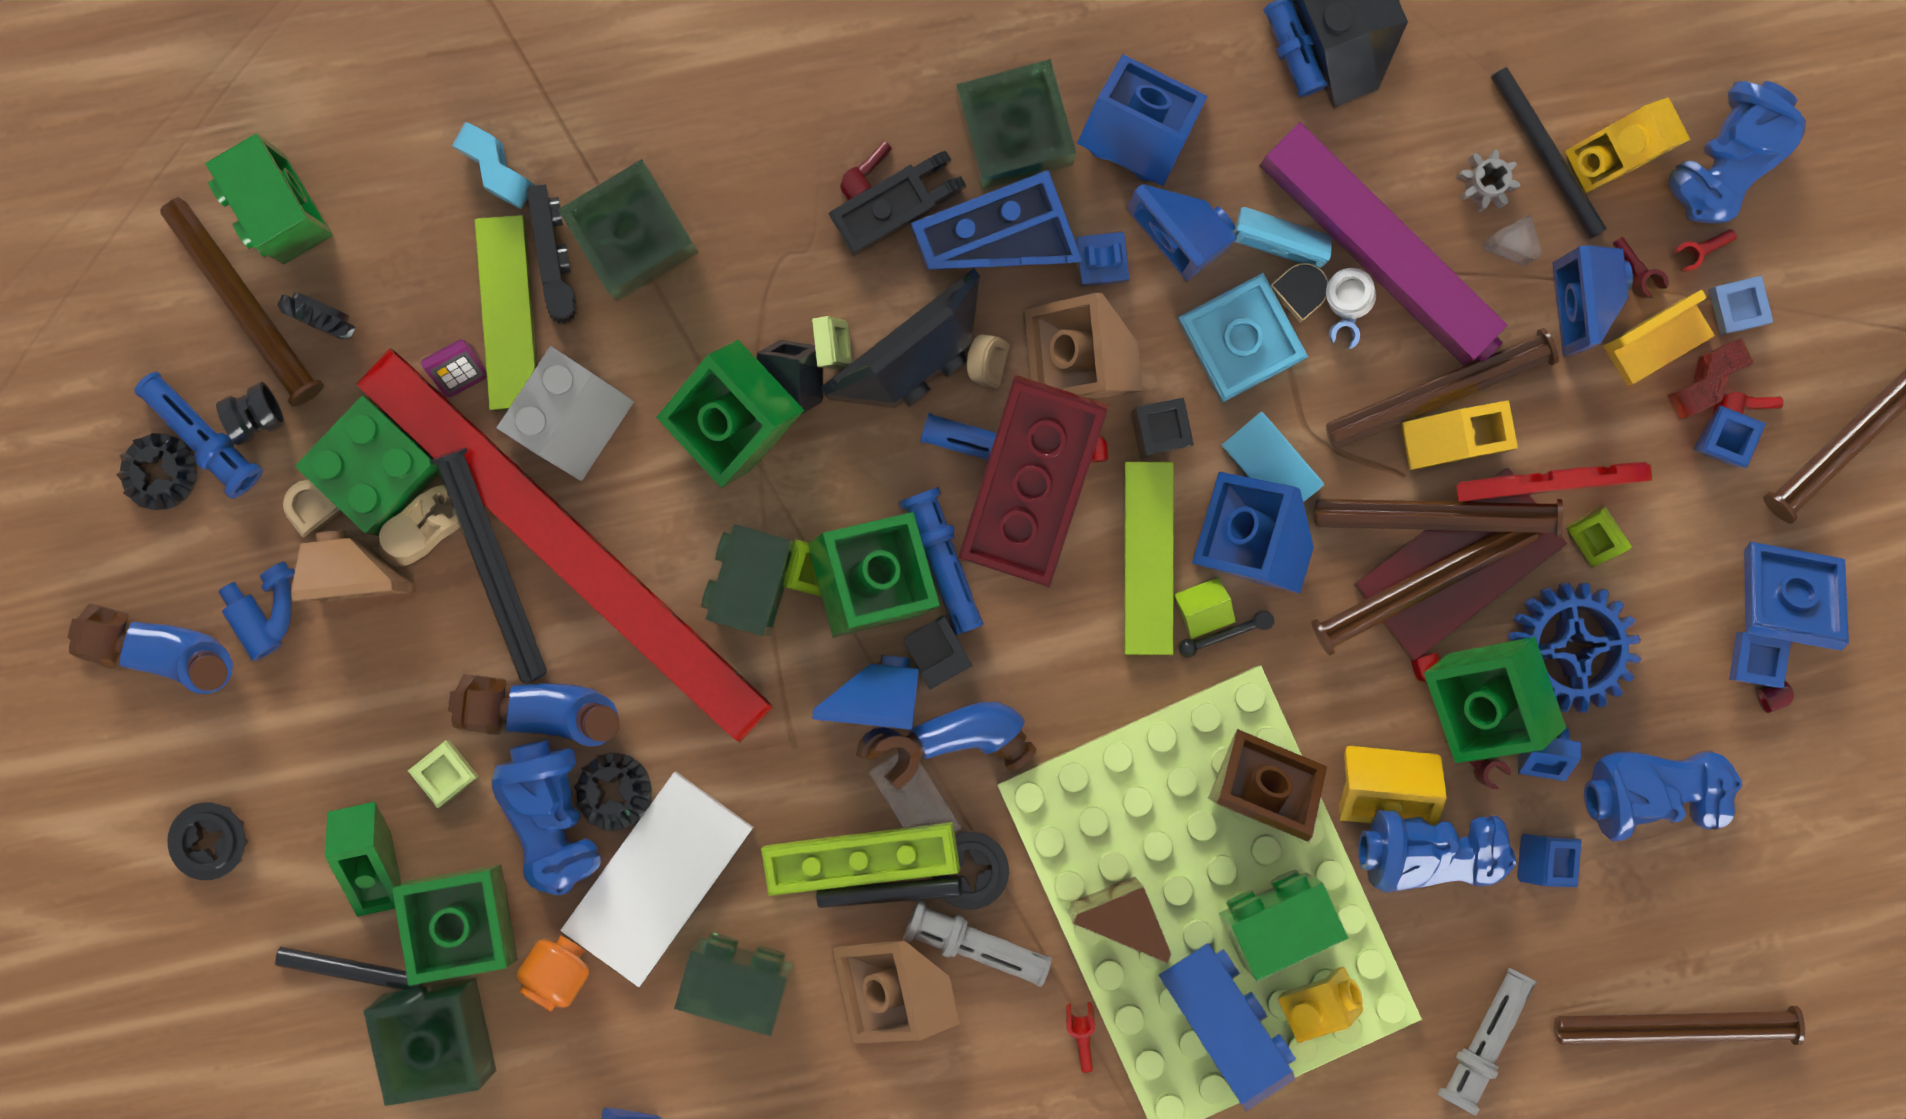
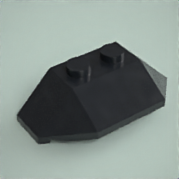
[1293,0,1408,109]
[820,268,980,408]

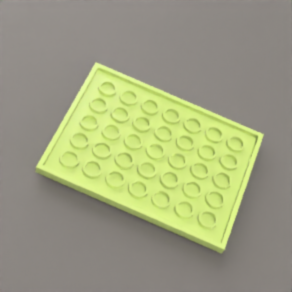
[997,665,1422,1119]

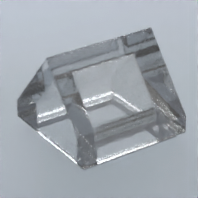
[1483,215,1542,266]

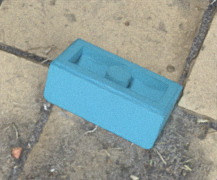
[1233,207,1332,269]
[1221,412,1324,502]

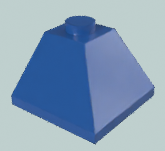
[1126,184,1237,282]
[1552,245,1633,357]
[1192,472,1314,594]
[812,655,919,730]

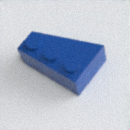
[909,170,1083,271]
[1159,943,1296,1111]

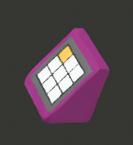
[420,339,487,397]

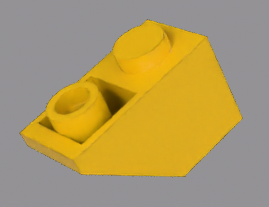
[1565,97,1691,193]
[1400,400,1518,470]

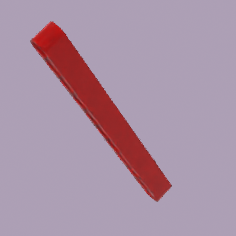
[356,348,773,742]

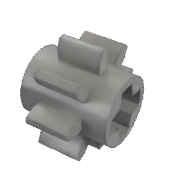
[1456,149,1520,212]

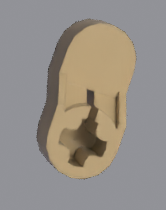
[378,485,460,566]

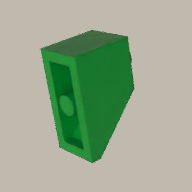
[324,802,401,917]

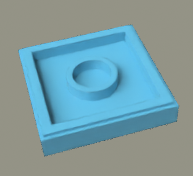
[1177,273,1308,403]

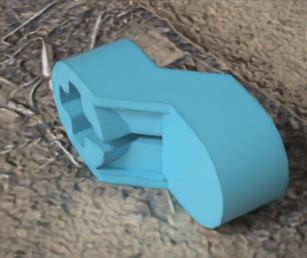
[452,122,535,209]

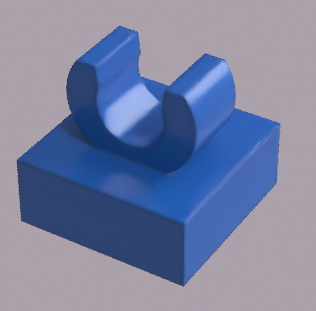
[1075,232,1129,287]
[1729,632,1791,688]
[1518,726,1581,781]

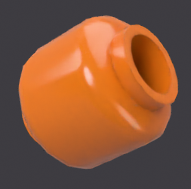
[516,935,590,1012]

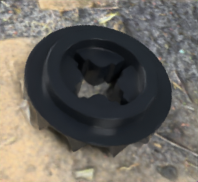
[277,291,356,339]
[116,433,197,510]
[574,753,652,831]
[167,802,249,880]
[932,831,1009,910]

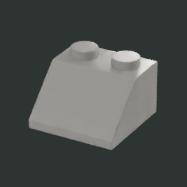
[496,346,635,481]

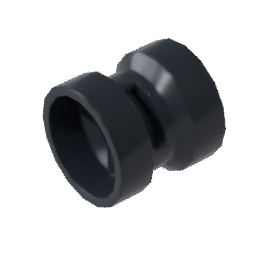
[216,382,285,446]

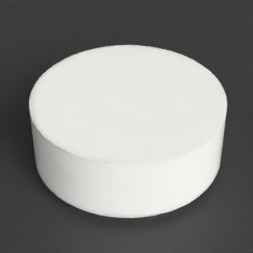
[1326,268,1376,319]

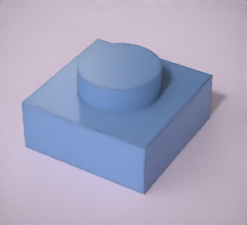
[1709,276,1773,336]

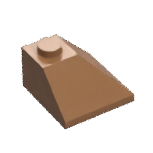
[1024,293,1143,399]
[291,531,415,603]
[832,941,960,1044]

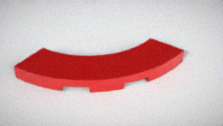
[1456,462,1653,502]

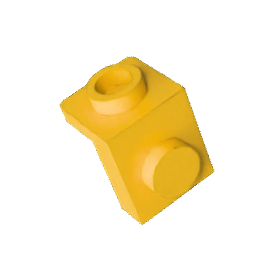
[1277,967,1363,1043]

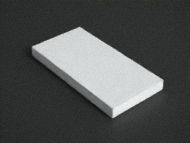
[560,771,754,987]

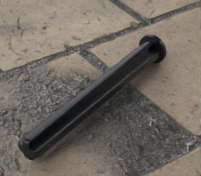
[429,447,547,683]

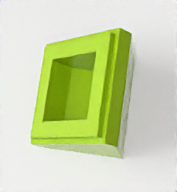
[1566,505,1632,568]
[783,540,821,597]
[1173,577,1236,639]

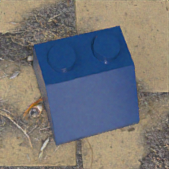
[1077,54,1208,186]

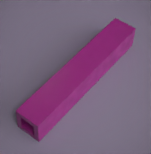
[1259,122,1508,365]

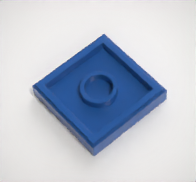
[1744,542,1849,651]

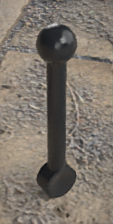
[1178,611,1274,658]

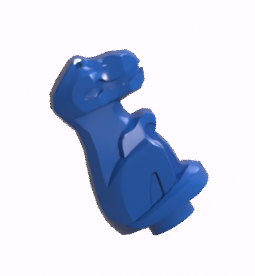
[1668,81,1806,223]
[492,740,601,895]
[1584,751,1742,842]
[1358,809,1516,893]

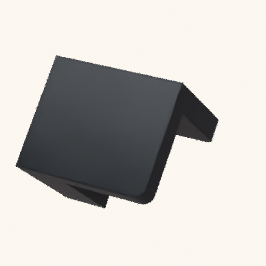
[757,340,823,415]
[1131,398,1194,459]
[904,615,973,690]

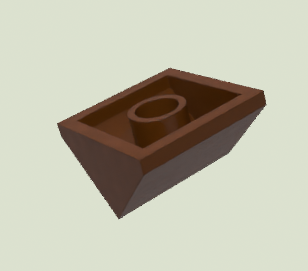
[1208,729,1327,842]
[1068,876,1171,963]

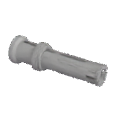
[903,900,1052,987]
[1437,967,1537,1116]

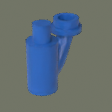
[218,562,295,661]

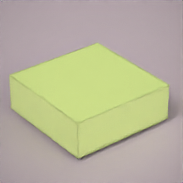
[812,316,852,370]
[408,740,479,808]

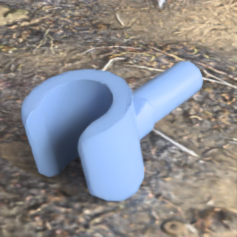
[1328,318,1360,349]

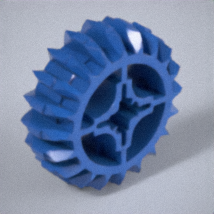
[1507,583,1641,713]

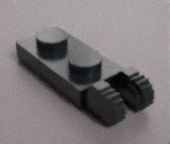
[828,151,967,257]
[527,184,577,325]

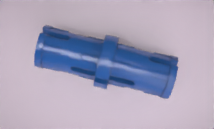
[1263,0,1328,98]

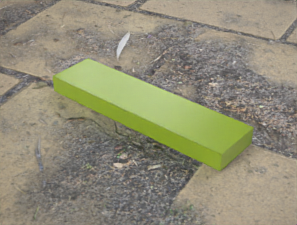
[475,215,537,411]
[1124,462,1173,655]
[761,822,960,896]

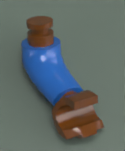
[67,604,233,694]
[448,674,620,747]
[856,702,1037,791]

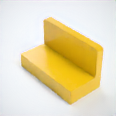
[1603,290,1715,386]
[1339,746,1447,826]

